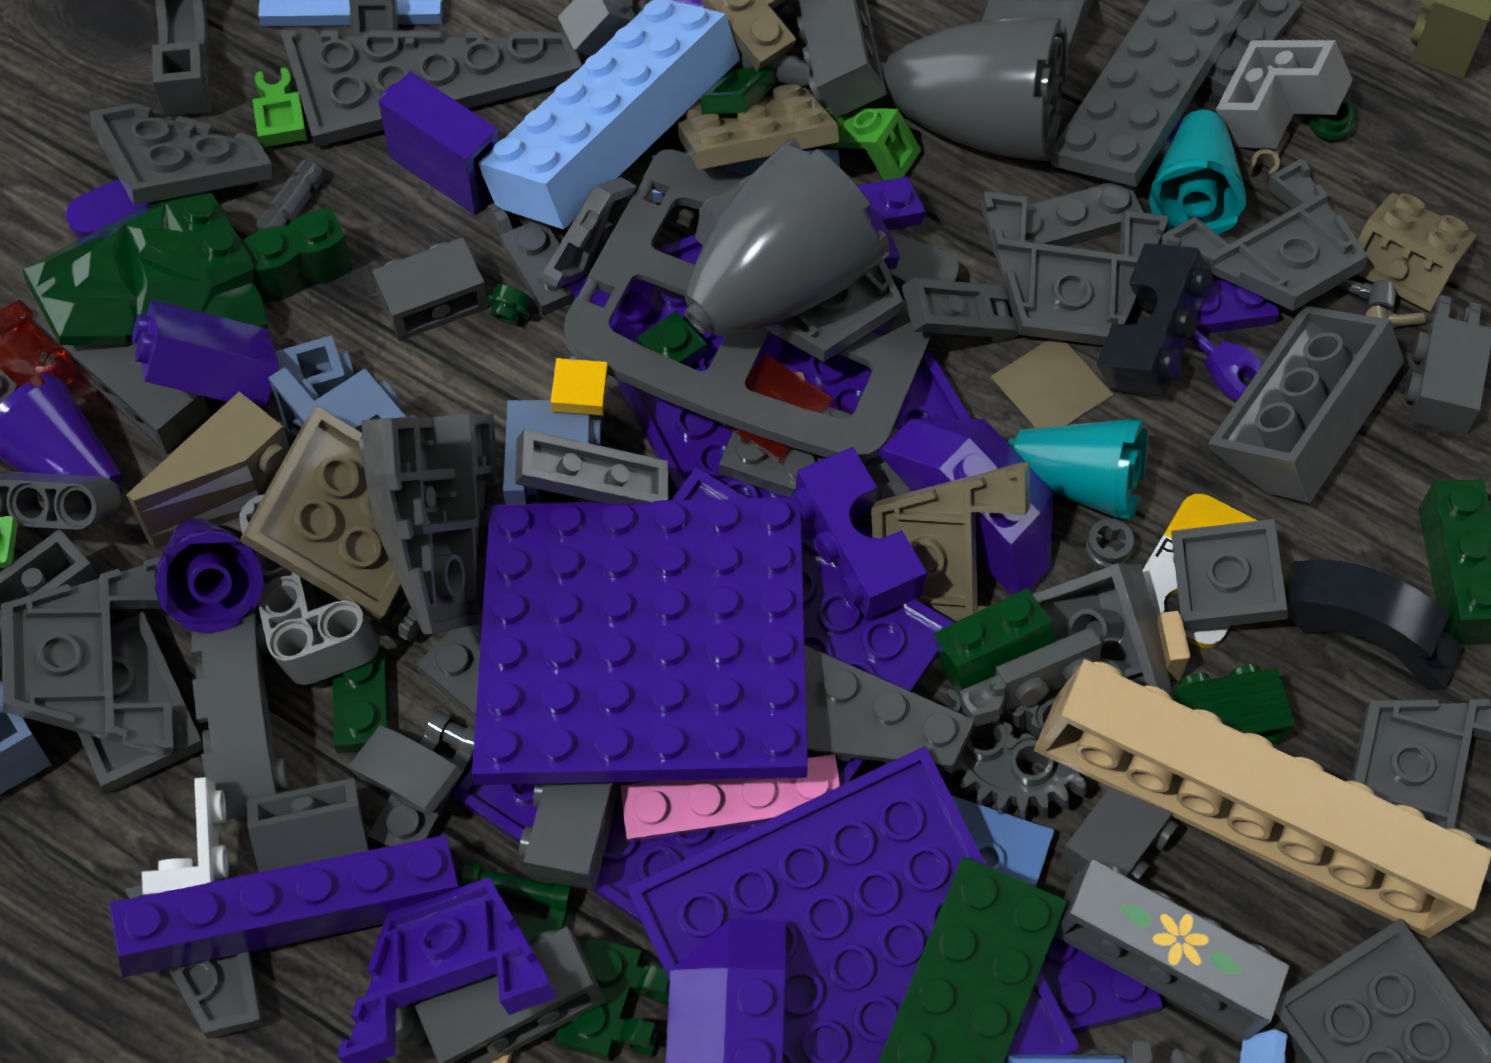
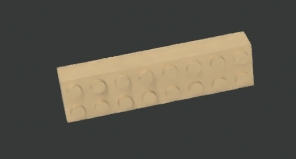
[1033,659,1491,938]

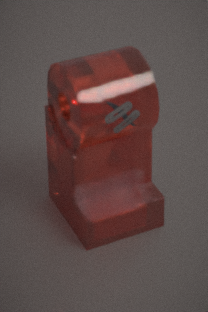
[0,299,75,388]

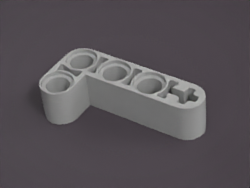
[239,494,380,685]

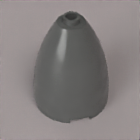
[880,17,1068,161]
[684,139,890,336]

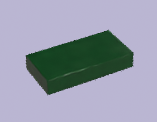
[699,67,776,114]

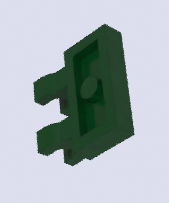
[554,936,670,1062]

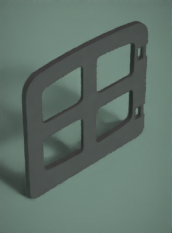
[562,149,959,462]

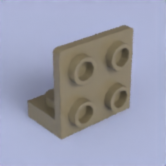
[1357,193,1477,312]

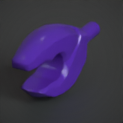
[1189,329,1263,403]

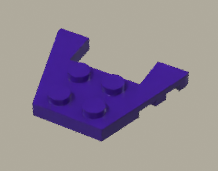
[338,877,557,1063]

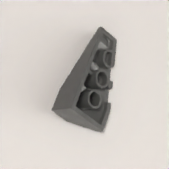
[1032,563,1174,701]

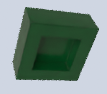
[637,311,707,367]

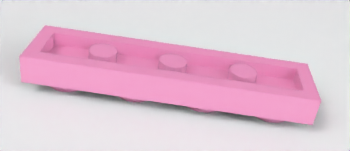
[620,754,840,843]

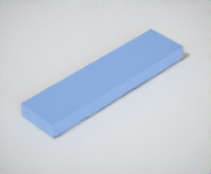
[258,0,443,26]

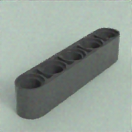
[0,471,121,530]

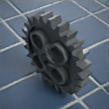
[946,687,1096,820]

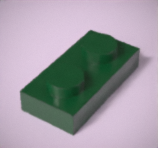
[332,645,389,754]

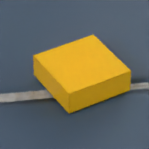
[550,358,608,415]

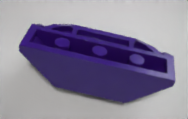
[877,419,1054,596]
[666,919,786,1063]

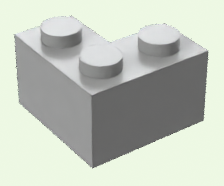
[1216,40,1353,149]

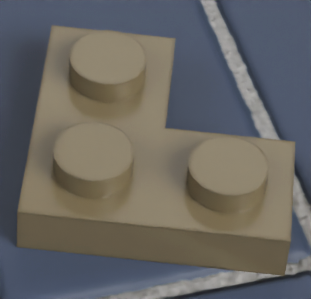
[701,0,796,71]

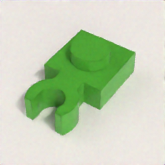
[252,67,307,147]

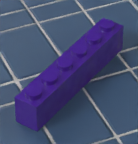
[109,835,458,978]

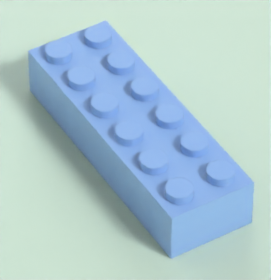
[478,0,740,229]

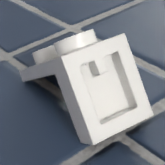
[142,777,229,895]

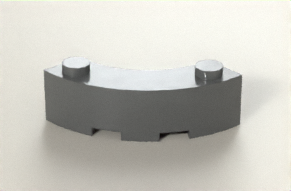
[191,607,289,820]

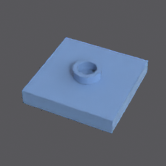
[951,795,1054,887]

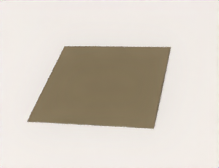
[990,339,1114,428]

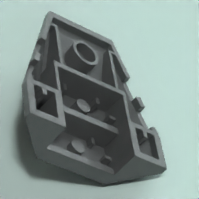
[359,414,497,634]

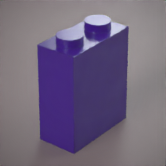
[378,71,499,215]
[132,299,279,410]

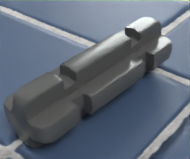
[256,159,325,231]

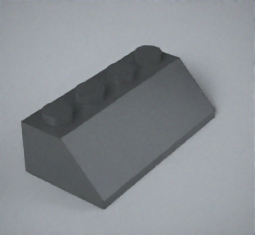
[1208,306,1404,503]

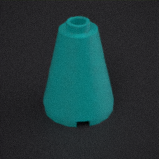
[1149,110,1246,235]
[1007,419,1148,520]

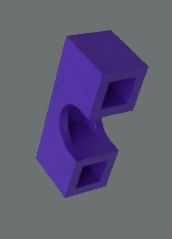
[792,447,927,620]

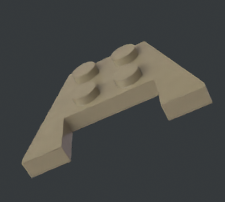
[871,462,1030,623]

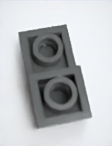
[348,725,463,816]

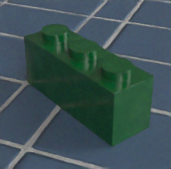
[1418,479,1491,645]

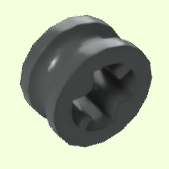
[1086,518,1134,569]

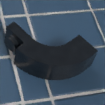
[1284,559,1463,690]

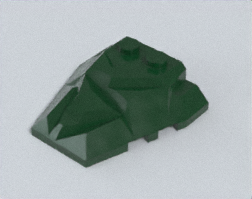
[23,193,268,345]

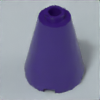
[0,373,123,510]
[155,518,264,633]

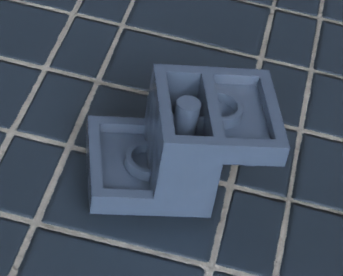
[503,356,605,505]
[268,367,416,440]

